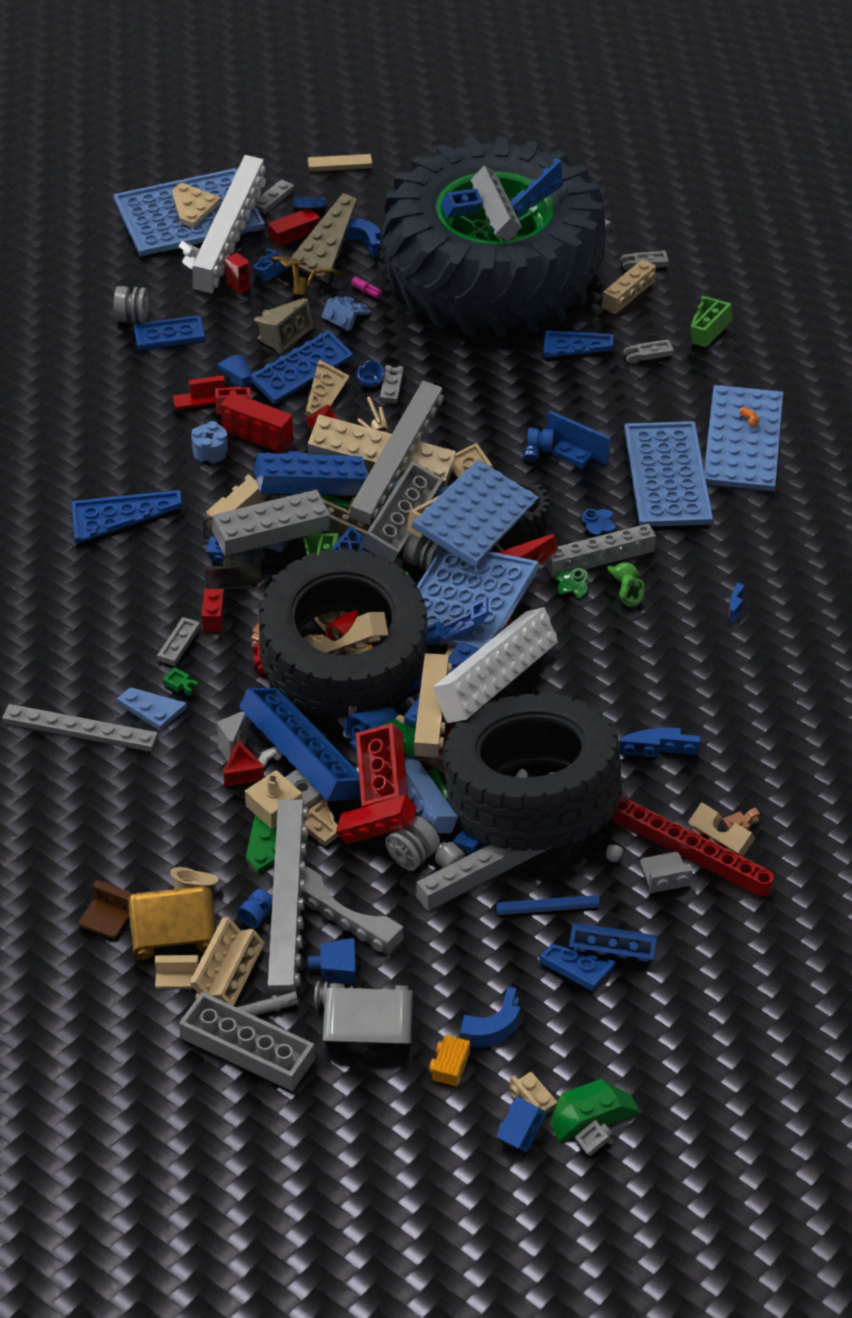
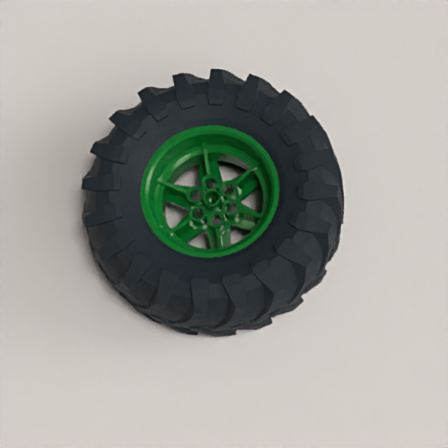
[383,136,606,337]

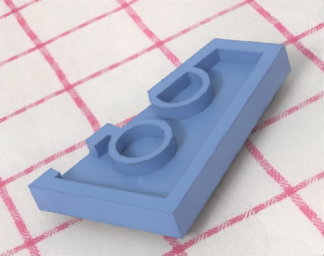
[117,687,187,731]

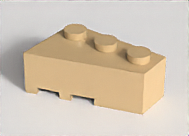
[206,474,263,529]

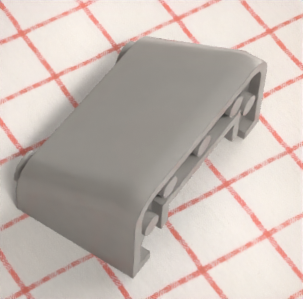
[323,984,413,1043]

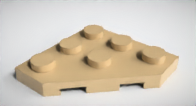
[172,182,221,228]

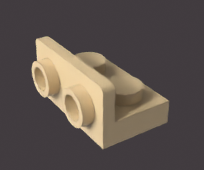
[509,1072,558,1114]

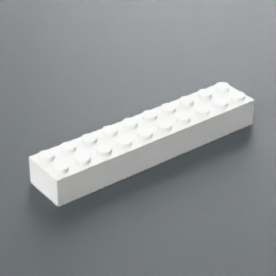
[192,155,266,293]
[433,607,558,723]

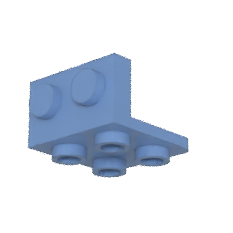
[322,296,371,331]

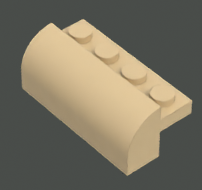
[189,917,265,1006]

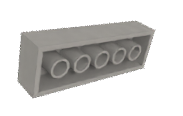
[360,461,443,564]
[212,490,330,556]
[179,992,315,1091]

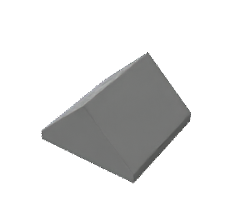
[216,712,247,761]

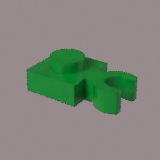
[162,667,198,696]

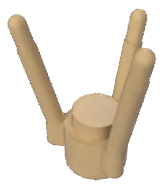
[358,397,389,433]

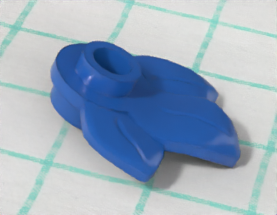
[582,509,616,535]

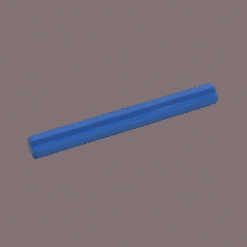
[496,895,600,915]

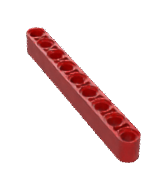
[612,797,774,896]

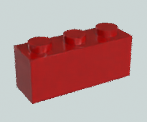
[268,208,320,246]

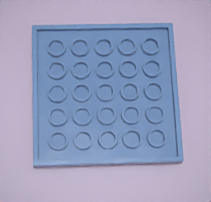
[417,546,540,648]

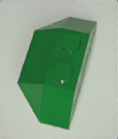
[550,1079,640,1143]

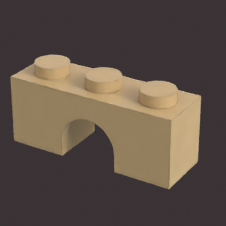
[688,802,755,857]

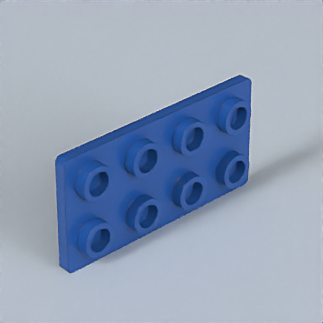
[547,411,610,468]

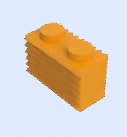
[429,1035,470,1087]

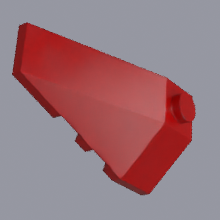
[498,534,558,565]

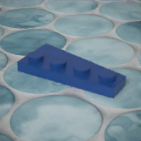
[544,330,614,358]

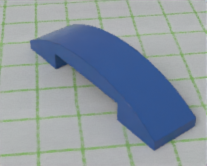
[426,598,489,645]

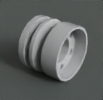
[114,286,149,323]
[403,533,441,570]
[385,815,441,870]

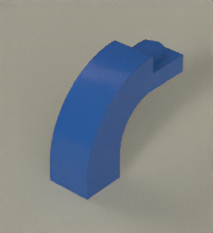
[344,218,381,257]
[460,987,520,1048]

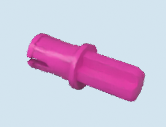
[351,277,382,299]

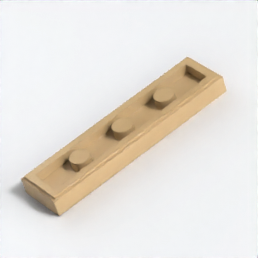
[308,154,372,172]

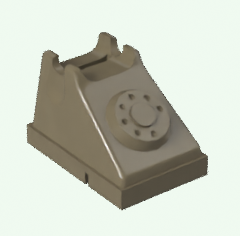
[254,298,313,354]

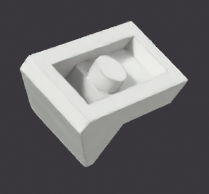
[179,241,200,269]

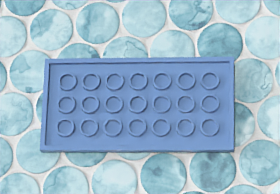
[704,385,783,491]
[624,421,713,527]
[411,459,539,567]

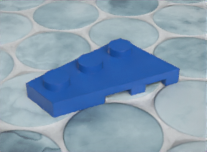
[539,944,616,991]

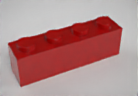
[336,795,417,845]

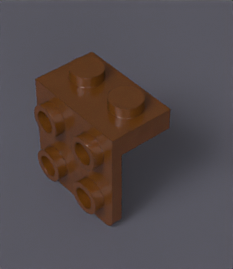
[79,880,133,939]

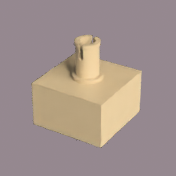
[245,770,303,829]

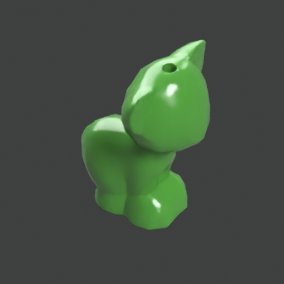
[608,562,644,607]

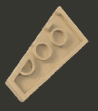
[305,359,349,416]

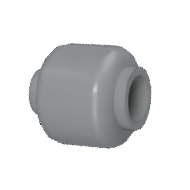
[435,842,465,869]

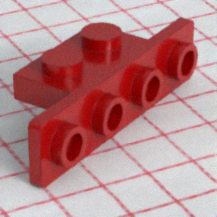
[173,375,241,410]

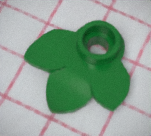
[555,568,588,599]

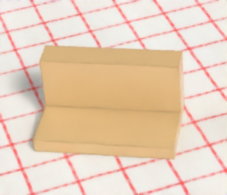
[155,955,199,989]

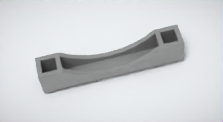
[301,866,403,955]

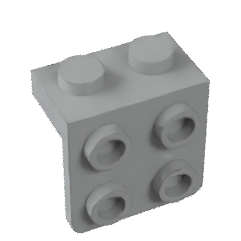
[640,852,692,893]

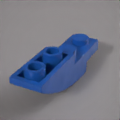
[620,728,700,757]

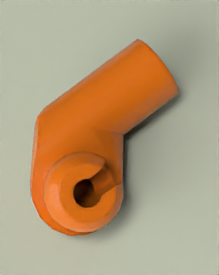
[739,407,759,427]

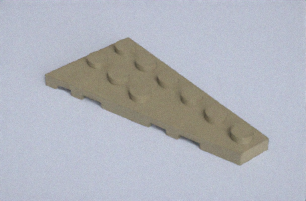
[291,193,357,284]

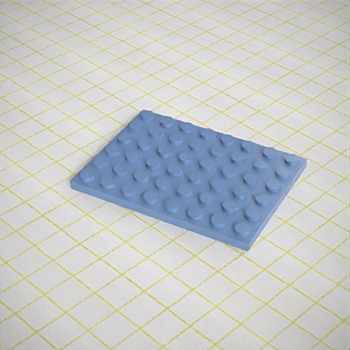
[113,168,265,256]

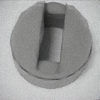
[606,845,624,862]

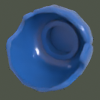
[357,361,384,388]

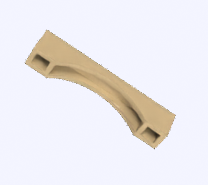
[302,612,388,655]

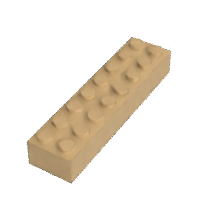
[308,415,456,490]

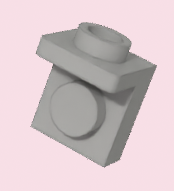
[575,1120,614,1156]

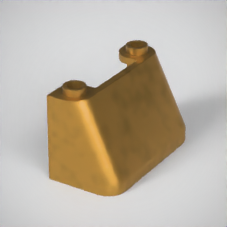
[128,886,216,960]

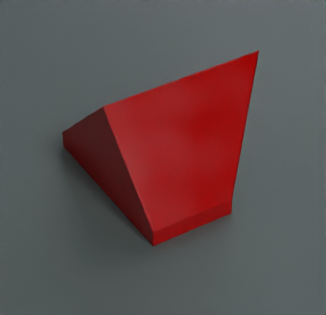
[223,740,264,786]

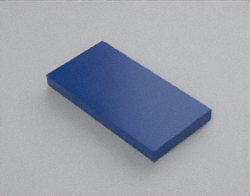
[133,316,205,350]

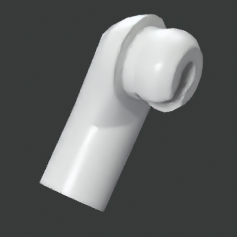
[258,747,283,769]

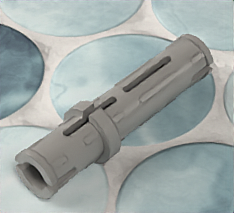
[236,991,298,1016]

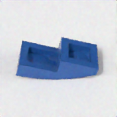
[729,583,745,624]

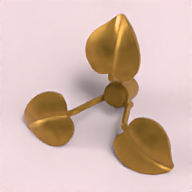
[271,256,344,295]

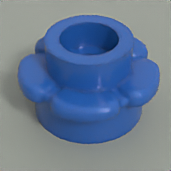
[522,446,540,461]

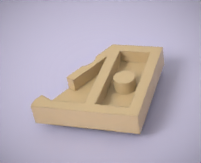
[305,798,339,846]

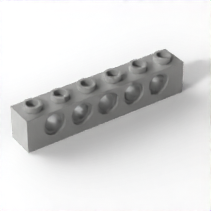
[545,524,656,578]

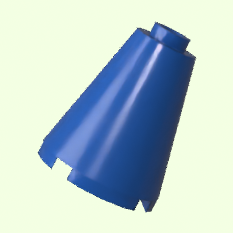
[344,707,398,749]

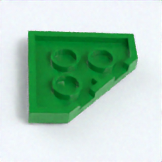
[246,815,308,874]

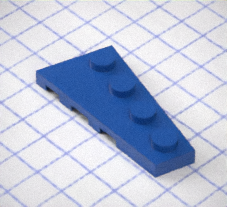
[510,157,563,217]

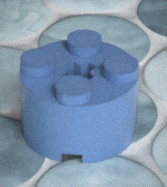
[192,421,228,463]

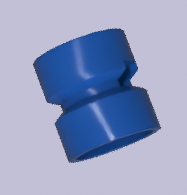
[527,428,553,452]
[237,889,273,929]

